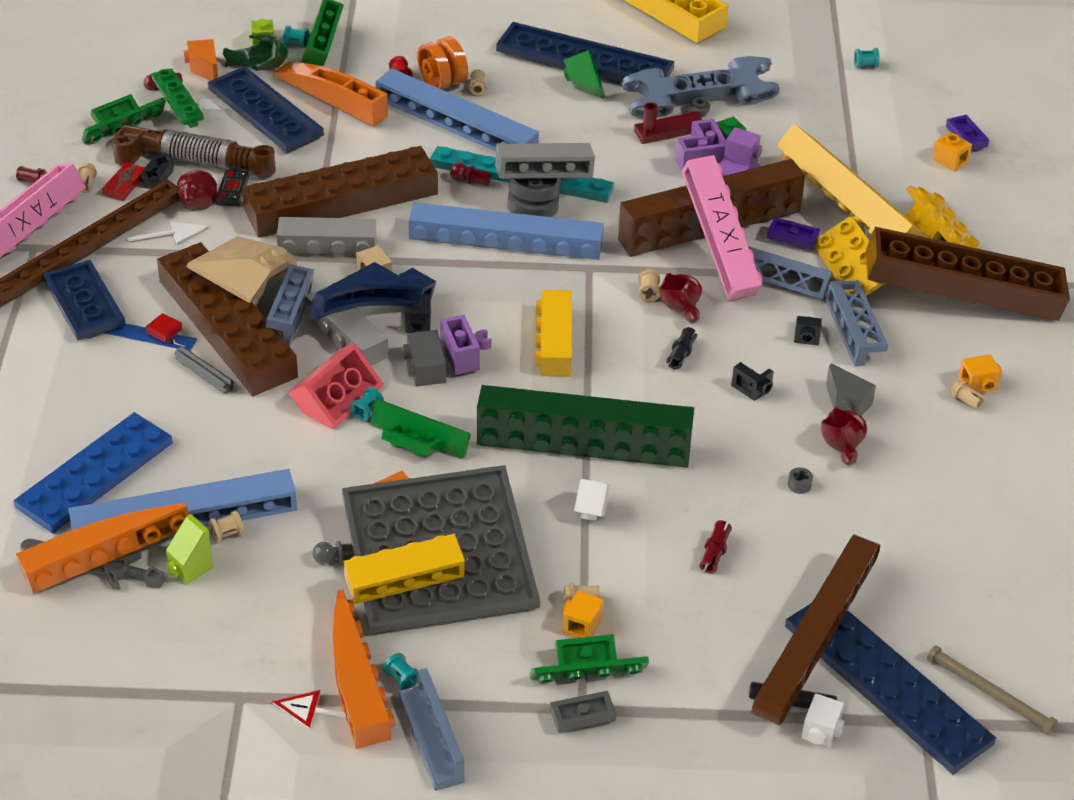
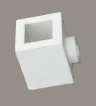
[574,479,611,521]
[801,693,845,748]

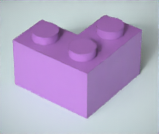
[675,118,726,173]
[720,127,762,176]

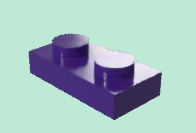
[946,114,989,151]
[767,217,820,250]

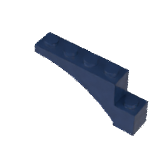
[311,262,436,319]

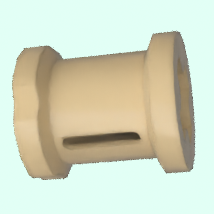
[638,269,660,302]
[209,511,244,543]

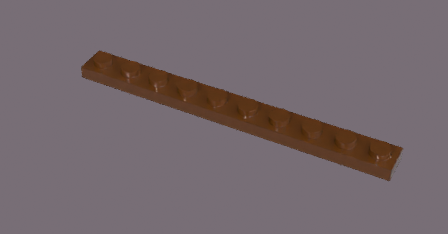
[0,179,180,307]

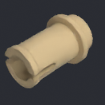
[469,69,487,95]
[78,163,97,193]
[950,380,985,410]
[563,582,600,602]

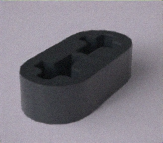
[141,154,174,189]

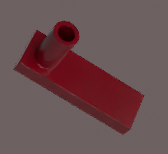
[634,102,702,144]

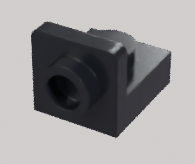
[405,294,431,333]
[794,316,822,346]
[731,362,774,401]

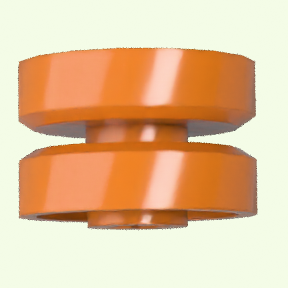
[417,36,468,90]

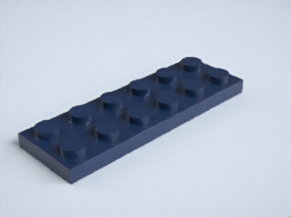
[208,66,324,153]

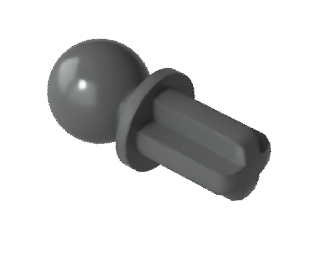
[312,541,354,564]

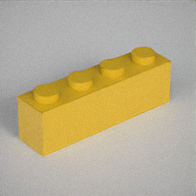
[535,290,572,377]
[344,534,465,605]

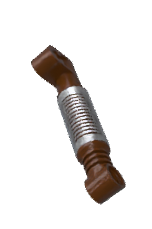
[112,125,276,177]

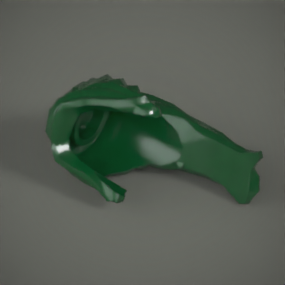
[223,34,288,71]

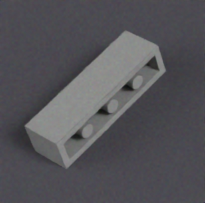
[495,143,595,179]
[277,217,377,256]
[305,285,388,366]

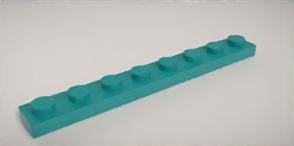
[430,146,614,203]

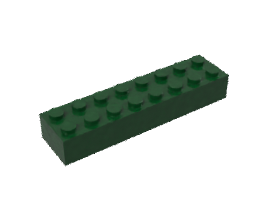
[477,385,695,468]

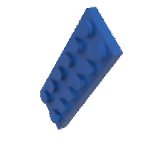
[13,412,173,534]

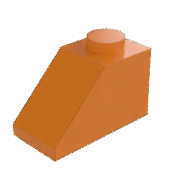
[184,39,218,81]

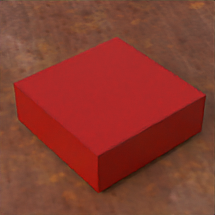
[146,313,182,343]

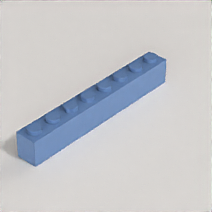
[376,69,539,151]
[409,202,604,260]
[68,469,297,530]

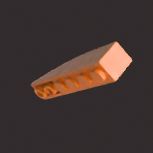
[273,62,388,126]
[16,503,189,594]
[333,589,395,749]

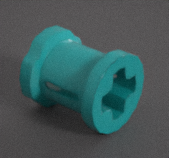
[283,25,310,48]
[854,48,880,68]
[350,387,384,421]
[382,653,418,690]

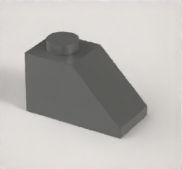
[826,363,876,416]

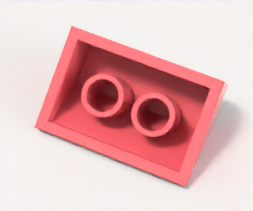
[288,343,384,429]

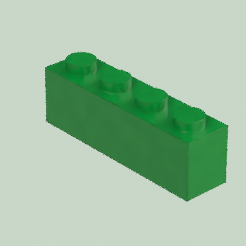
[301,0,344,66]

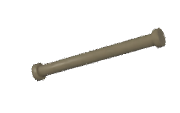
[927,645,1058,735]

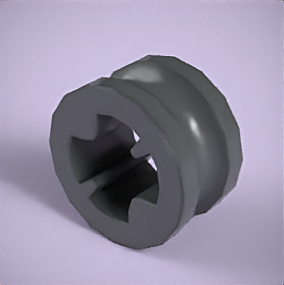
[788,467,813,494]

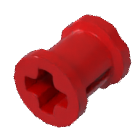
[388,56,413,77]

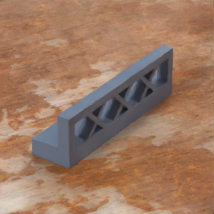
[748,246,835,301]
[266,264,314,347]
[826,280,888,366]
[398,668,464,791]

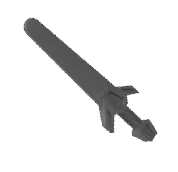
[21,539,166,590]

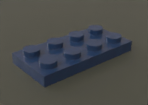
[43,260,126,341]

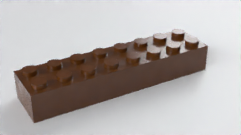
[242,146,438,238]
[618,159,805,257]
[866,226,1070,321]
[157,242,298,397]

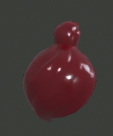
[177,170,217,210]
[659,273,702,322]
[821,407,868,465]

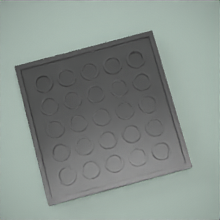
[342,465,540,634]

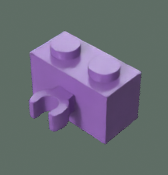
[440,314,492,375]

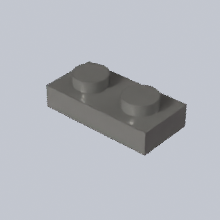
[550,690,617,733]

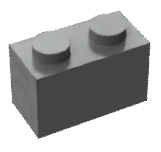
[403,330,446,387]

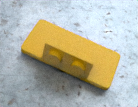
[905,186,981,249]
[814,217,884,296]

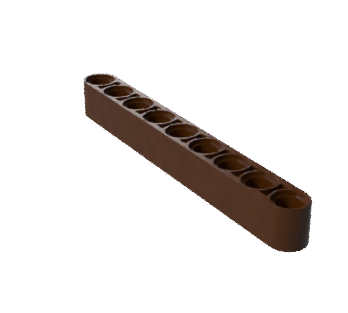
[751,534,881,726]

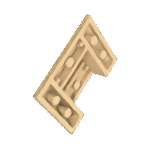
[187,236,297,303]

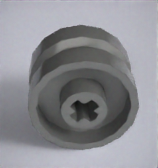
[507,178,561,217]

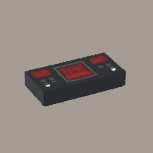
[215,169,249,207]

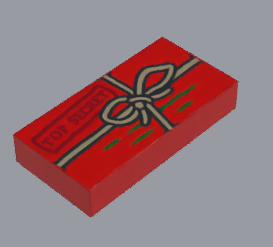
[102,162,145,201]

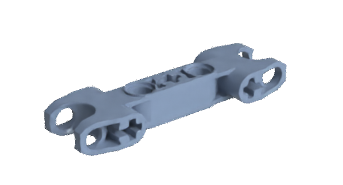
[622,56,780,117]

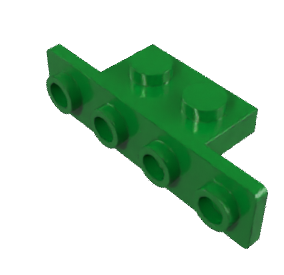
[151,68,204,128]
[82,94,166,144]
[370,400,471,458]
[529,634,649,683]

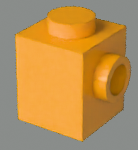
[933,132,972,172]
[958,354,1002,393]
[563,590,604,638]

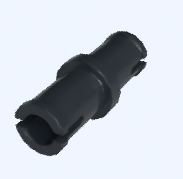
[666,327,698,370]

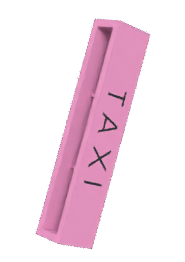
[681,155,762,301]
[0,163,86,257]

